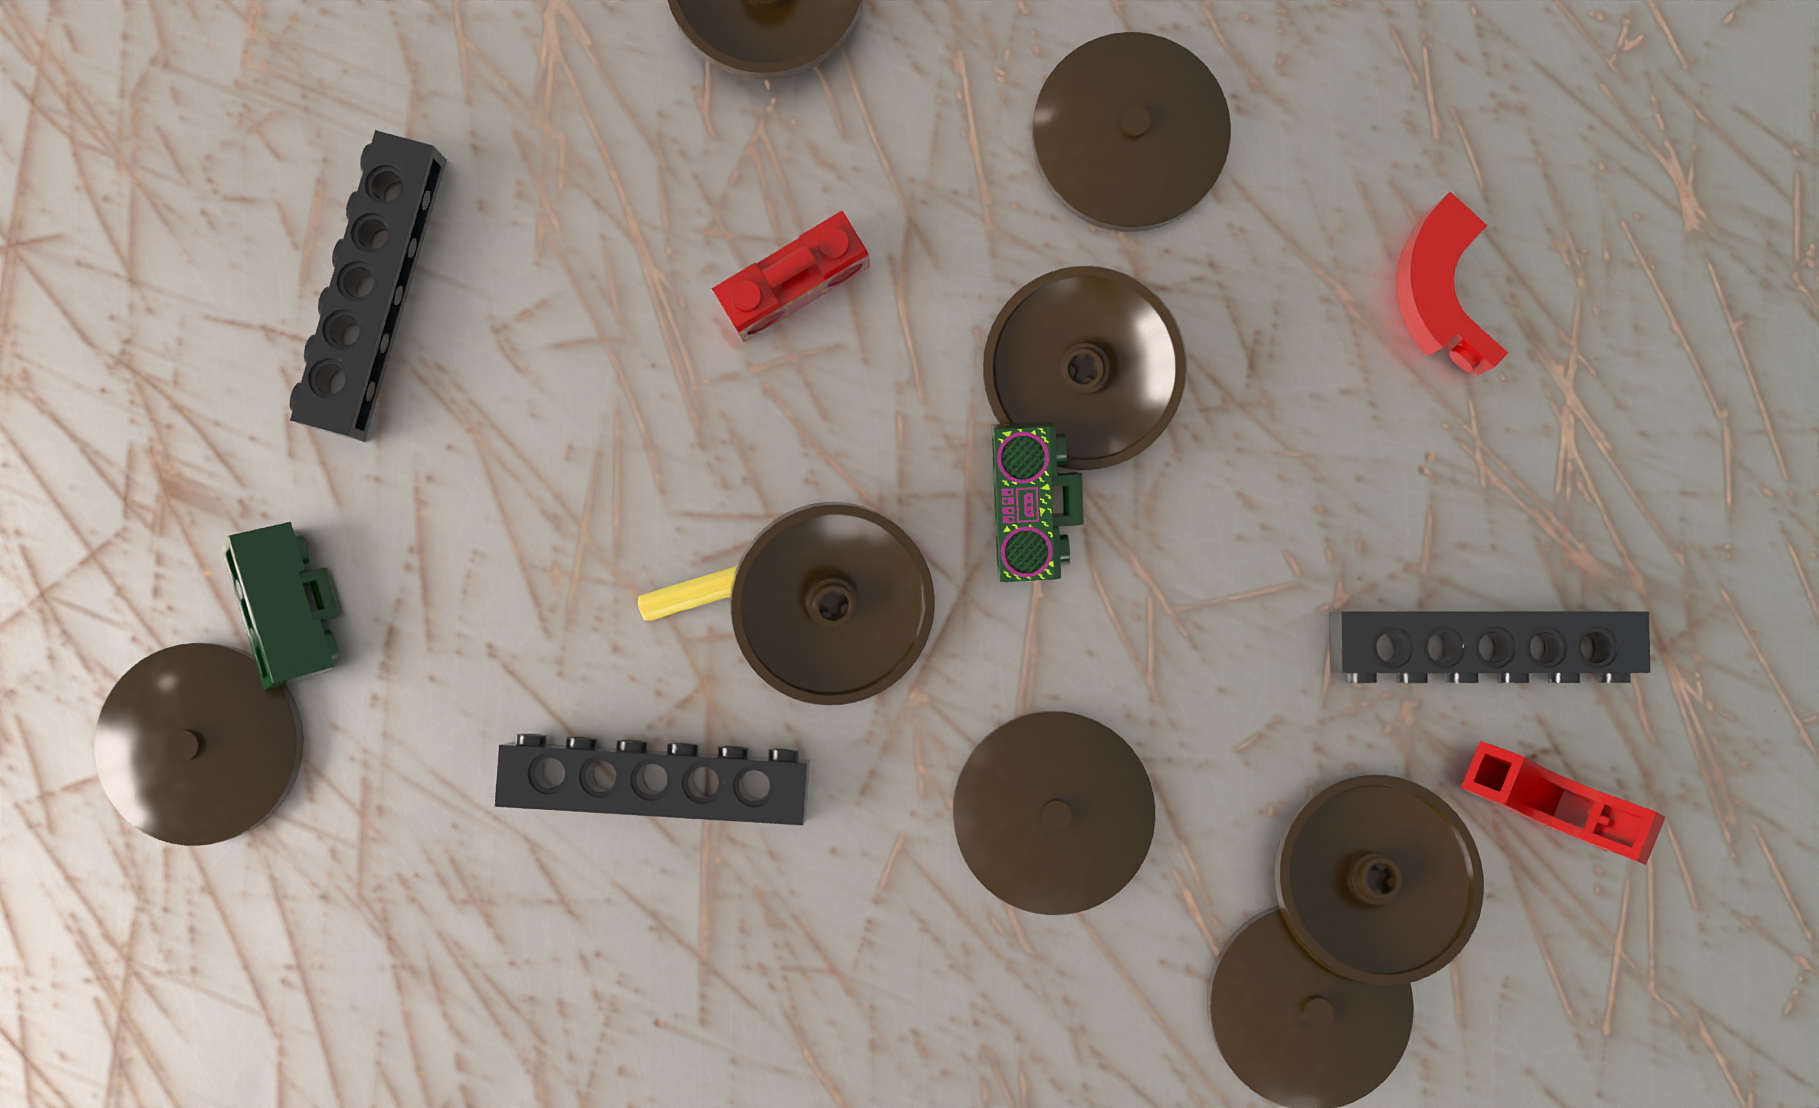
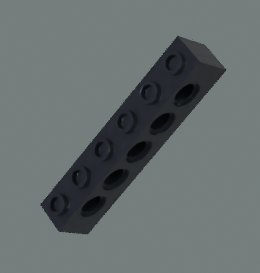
[289,130,447,442]
[1329,611,1651,683]
[494,733,810,826]

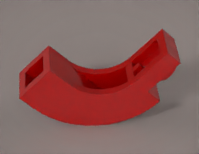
[1396,192,1508,375]
[1461,741,1666,866]

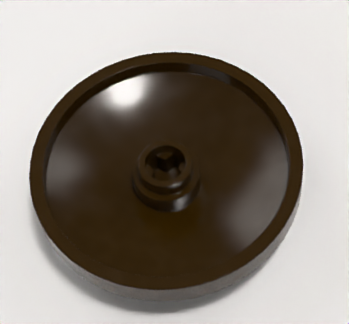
[668,0,863,79]
[1031,32,1231,232]
[983,266,1187,470]
[730,502,935,706]
[94,643,304,846]
[953,711,1155,915]
[1275,775,1484,985]
[1206,905,1414,1108]

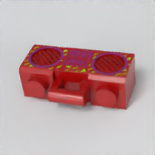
[711,210,870,342]

